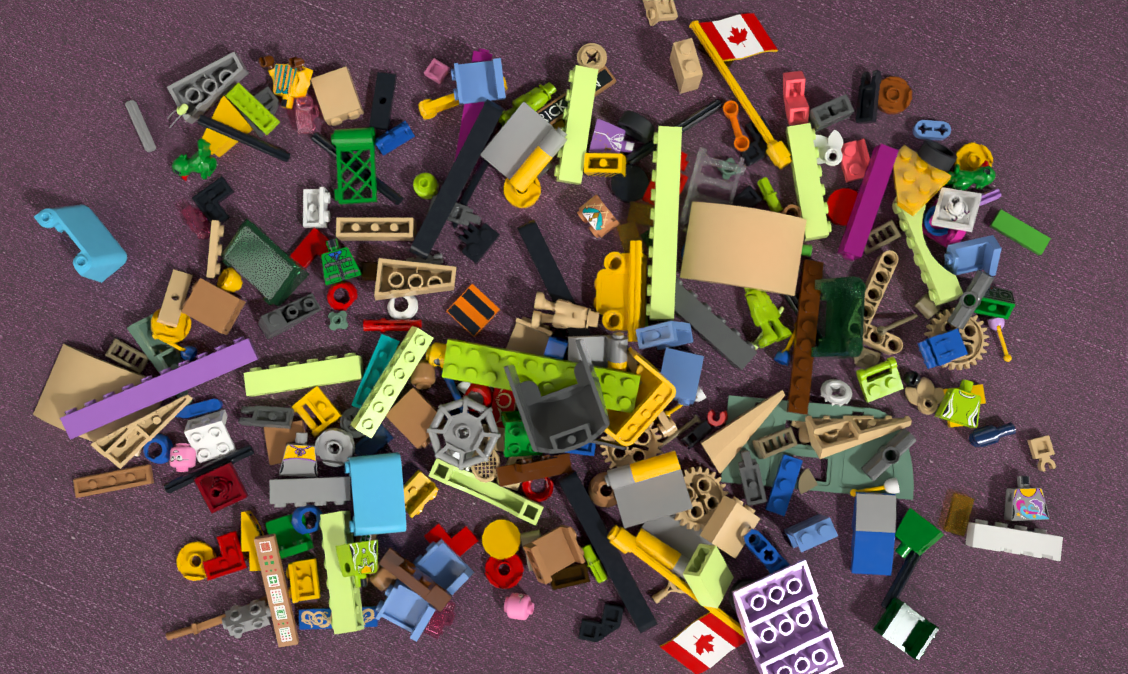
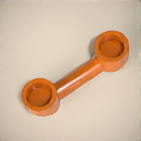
[723,100,749,152]

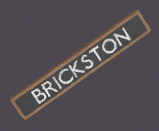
[537,66,616,126]

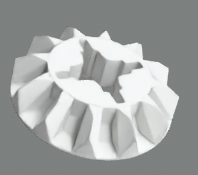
[820,379,852,407]

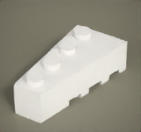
[966,519,1063,561]

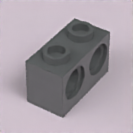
[808,94,854,132]

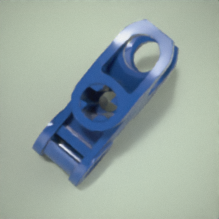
[743,529,790,574]

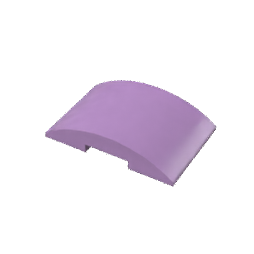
[733,559,843,674]

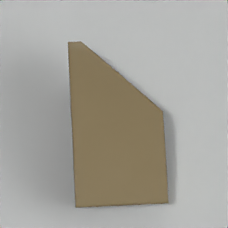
[846,340,881,369]

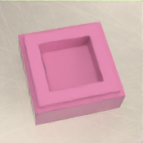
[424,58,450,84]

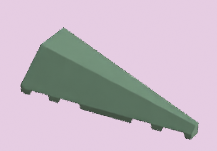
[127,313,192,405]

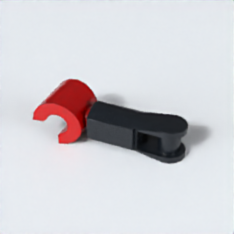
[681,410,728,450]

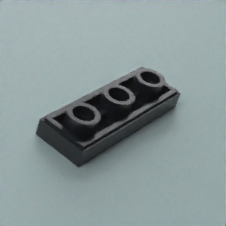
[369,72,397,131]

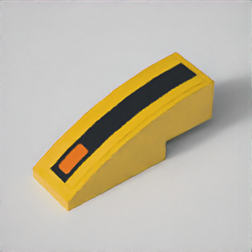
[241,511,264,571]

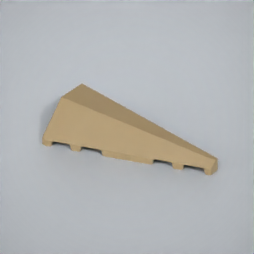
[700,390,785,474]
[90,394,193,469]
[805,416,912,459]

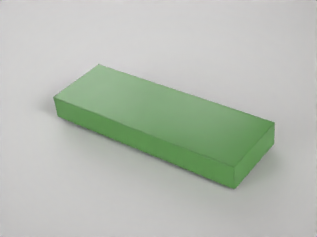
[989,209,1051,256]

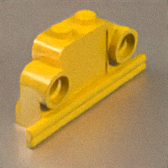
[594,240,647,342]

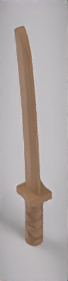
[166,596,268,640]

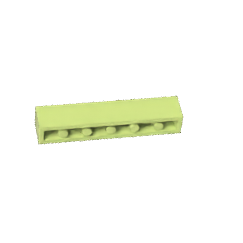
[554,65,598,185]
[786,123,831,241]
[244,353,364,397]
[319,511,364,634]

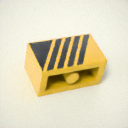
[584,153,626,177]

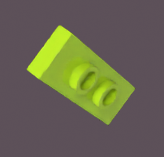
[225,82,280,135]

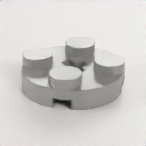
[315,428,355,467]

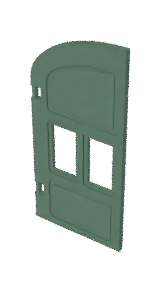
[720,395,914,500]

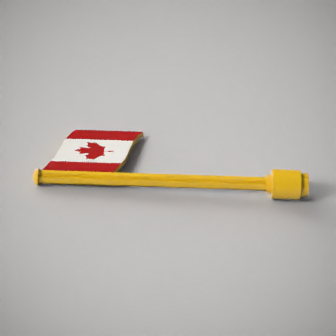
[689,13,792,169]
[607,525,746,674]

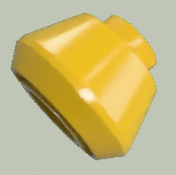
[217,268,243,293]

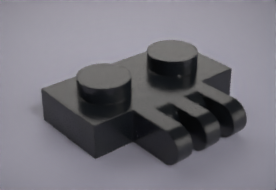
[458,223,500,265]

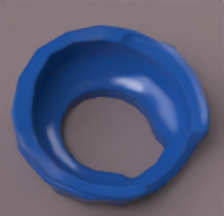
[923,206,953,236]
[143,434,173,464]
[291,504,323,534]

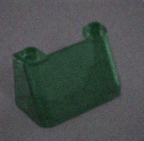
[221,218,310,307]
[811,276,866,360]

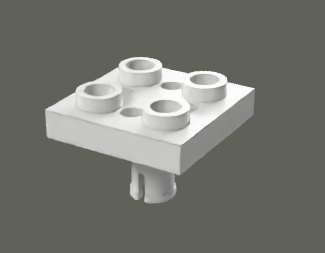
[932,187,982,232]

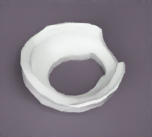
[387,295,418,320]

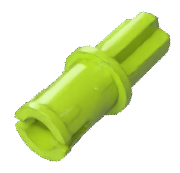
[757,177,784,213]
[582,544,608,583]

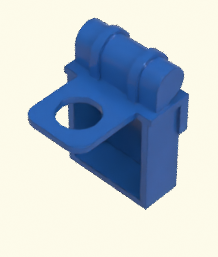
[917,328,968,369]

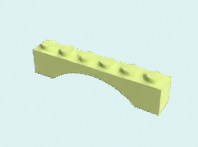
[892,196,963,306]
[429,458,544,525]

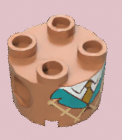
[577,194,619,238]

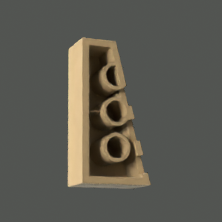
[374,258,456,300]

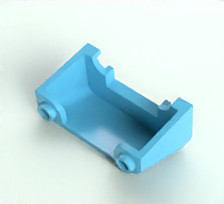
[34,204,127,283]
[345,452,406,536]

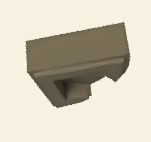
[797,467,818,494]

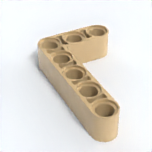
[845,250,903,355]

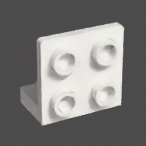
[184,410,236,463]

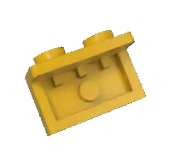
[403,469,439,518]
[286,558,321,603]

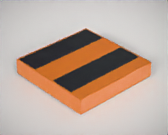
[446,284,500,338]

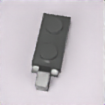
[427,196,482,226]
[738,449,767,506]

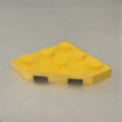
[893,145,951,216]

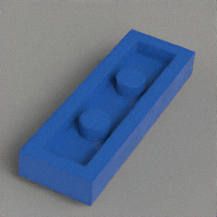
[765,454,803,516]

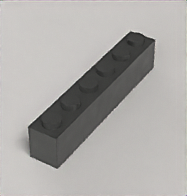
[674,277,757,371]

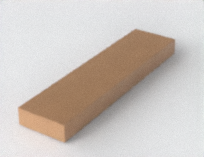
[73,464,154,498]

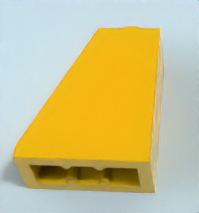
[202,96,253,158]

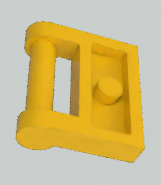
[291,386,342,438]

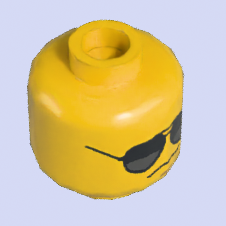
[426,342,447,369]

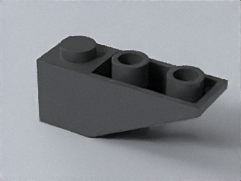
[258,293,322,340]

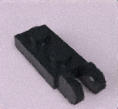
[855,70,882,124]

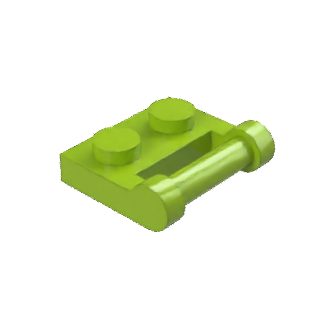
[856,356,904,402]

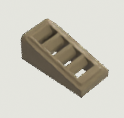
[864,220,901,255]
[105,339,149,374]
[752,427,798,459]

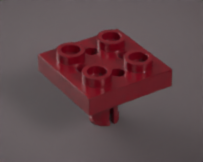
[194,462,248,514]

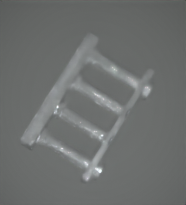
[679,147,746,225]

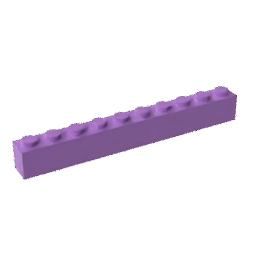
[60,336,259,440]

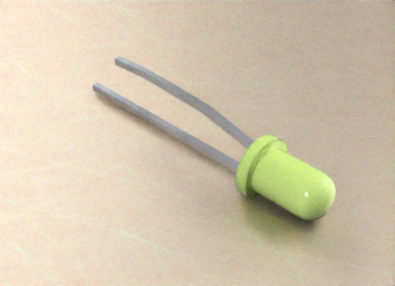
[167,104,188,128]

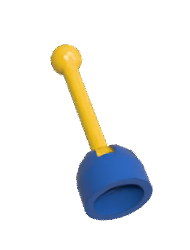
[774,323,796,366]
[152,333,198,362]

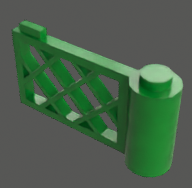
[331,127,377,205]

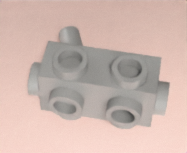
[222,599,271,638]

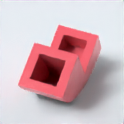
[783,71,809,125]

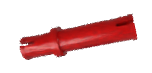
[363,318,422,333]

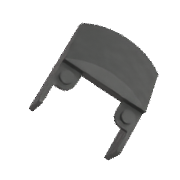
[504,339,610,454]

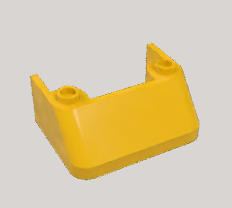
[605,346,676,446]

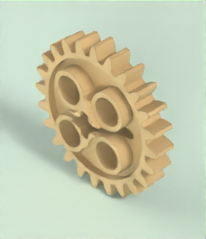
[924,308,989,371]
[600,422,663,469]
[674,467,729,531]

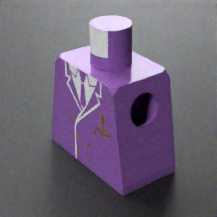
[589,119,634,154]

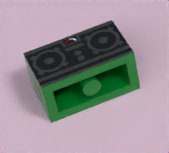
[967,286,1016,320]

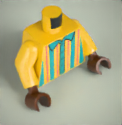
[259,55,313,109]

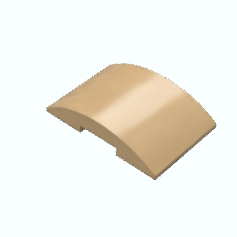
[680,202,807,296]
[33,344,162,456]

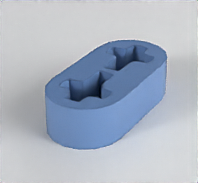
[912,120,951,140]

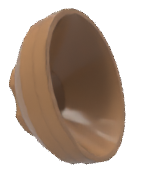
[588,472,617,508]

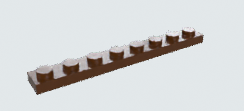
[787,260,824,415]

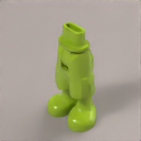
[498,82,557,126]
[744,288,792,348]

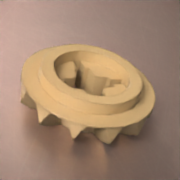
[577,43,607,70]

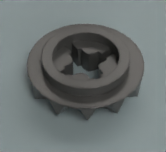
[340,407,365,438]

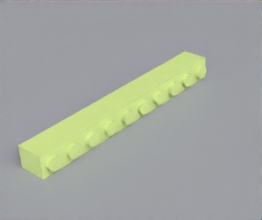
[646,126,682,321]

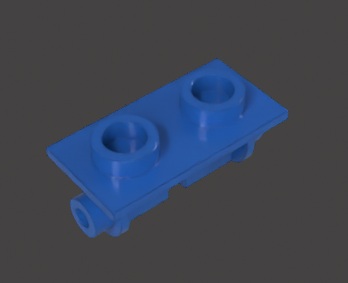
[375,121,415,156]

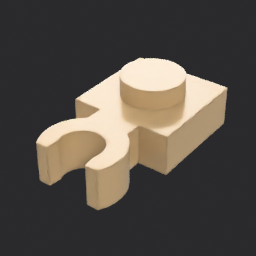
[1027,435,1056,472]

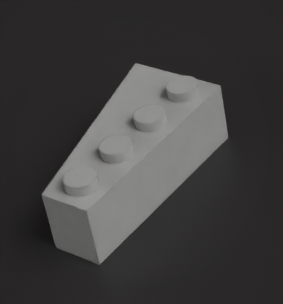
[269,476,351,507]

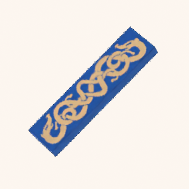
[299,606,378,630]

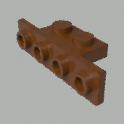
[495,453,572,487]
[379,547,452,612]

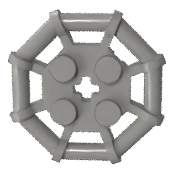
[427,396,501,470]

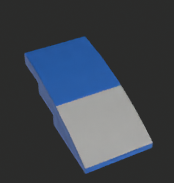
[850,492,896,575]

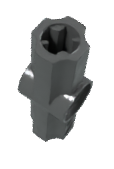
[948,270,995,330]
[861,428,917,481]

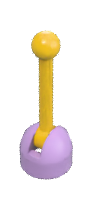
[987,317,1012,362]

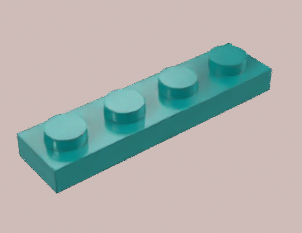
[351,334,400,409]

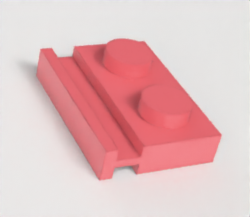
[840,139,870,183]

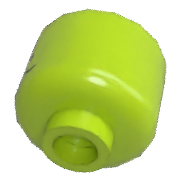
[413,173,439,199]

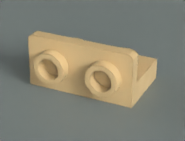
[642,0,678,26]

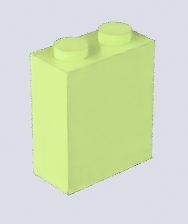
[683,544,734,608]

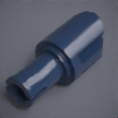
[969,422,1016,447]

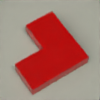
[290,227,329,269]
[424,523,479,557]
[202,531,247,581]

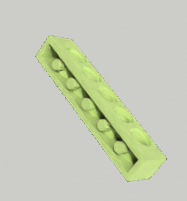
[350,326,434,438]

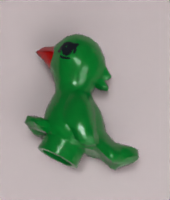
[172,138,217,181]
[945,160,996,191]

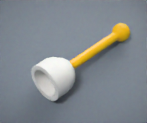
[664,385,707,418]
[850,477,900,497]

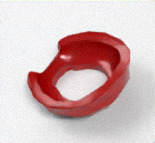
[327,281,358,311]
[463,383,493,412]
[522,477,554,502]

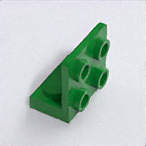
[501,411,543,457]
[265,514,314,559]

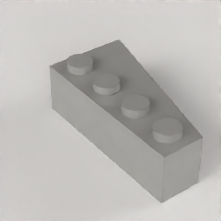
[167,52,249,124]

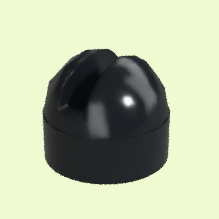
[903,371,921,387]

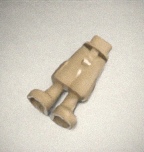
[531,291,599,329]

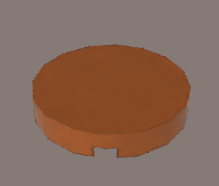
[878,76,912,115]

